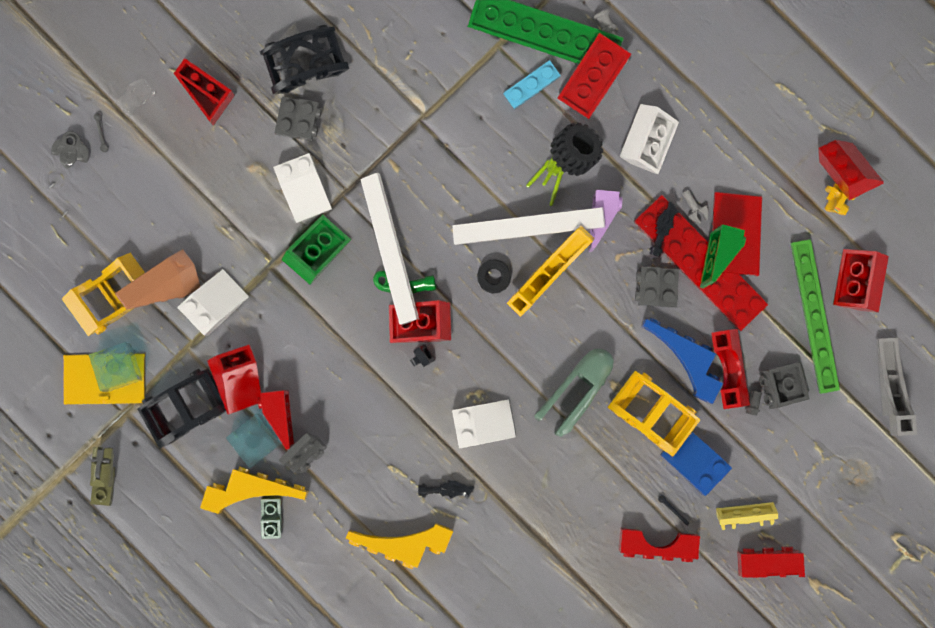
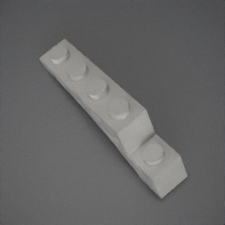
[877,338,917,436]

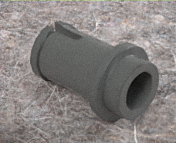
[745,390,762,416]

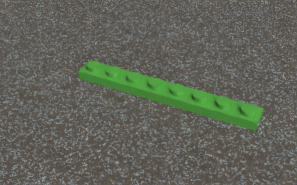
[790,239,840,394]

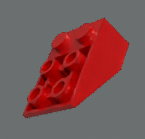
[207,345,261,415]

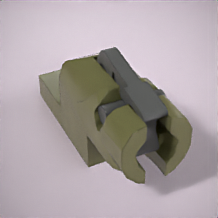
[90,447,115,506]

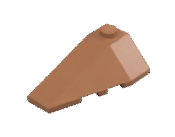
[115,249,201,310]

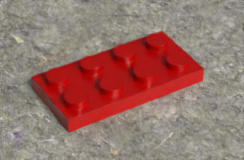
[557,33,632,119]

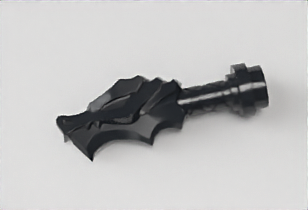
[649,201,680,257]
[418,480,475,499]

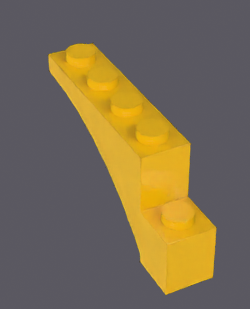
[507,225,595,317]
[200,466,309,514]
[345,523,453,569]

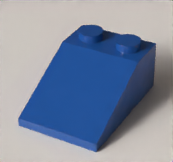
[660,432,732,496]

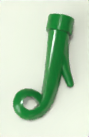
[373,271,436,294]

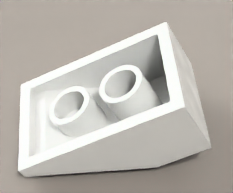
[273,153,332,223]
[177,269,249,336]
[452,399,516,448]

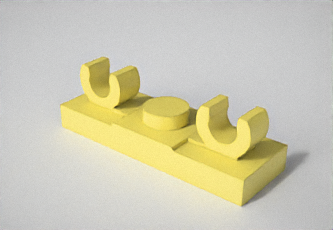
[716,502,778,530]

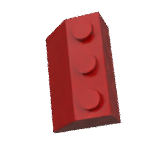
[818,140,884,201]
[833,249,889,313]

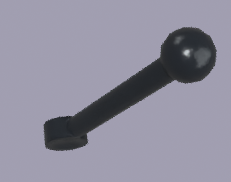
[658,495,690,526]

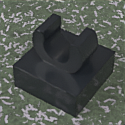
[410,344,435,367]

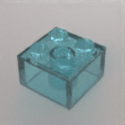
[89,342,142,392]
[226,413,282,468]

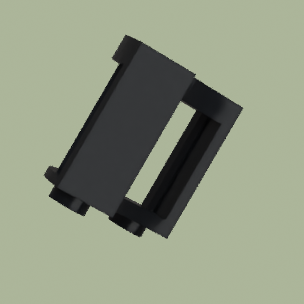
[137,368,226,449]

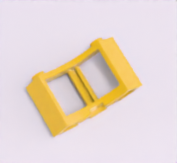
[62,252,145,336]
[607,371,700,457]

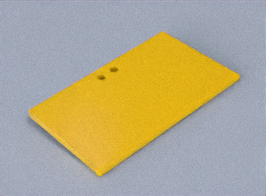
[63,353,145,405]

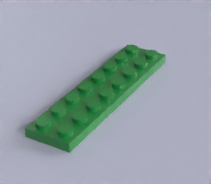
[467,0,624,64]

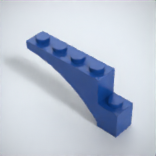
[641,318,723,404]

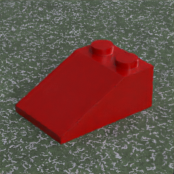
[389,300,451,343]
[258,390,294,449]

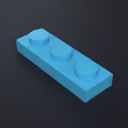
[503,60,561,110]

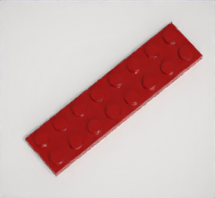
[634,195,768,331]

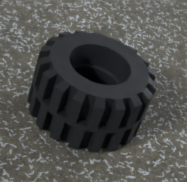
[550,123,603,176]

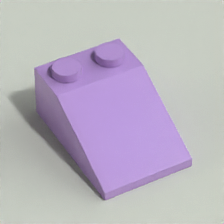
[588,190,623,252]

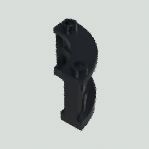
[260,25,349,94]

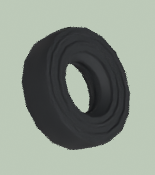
[477,259,511,294]

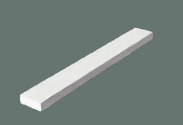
[361,173,419,325]
[452,208,605,245]

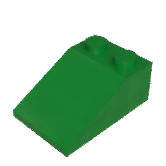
[282,215,351,285]
[700,224,746,288]

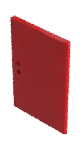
[712,192,762,276]

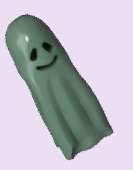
[534,349,614,437]

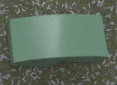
[261,497,282,539]

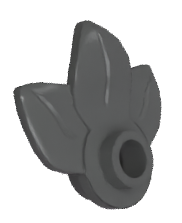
[51,131,89,169]

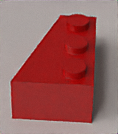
[737,546,805,578]

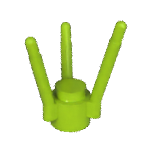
[526,156,564,206]

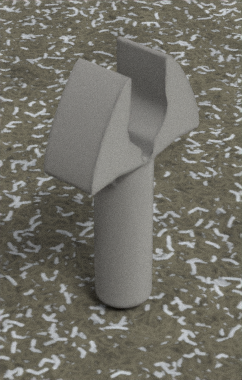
[682,190,708,224]

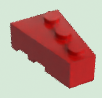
[173,58,235,126]

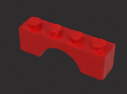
[711,329,750,409]
[619,528,700,562]

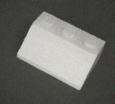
[620,104,679,174]

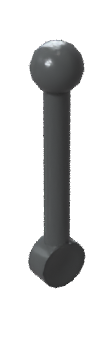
[93,113,108,152]

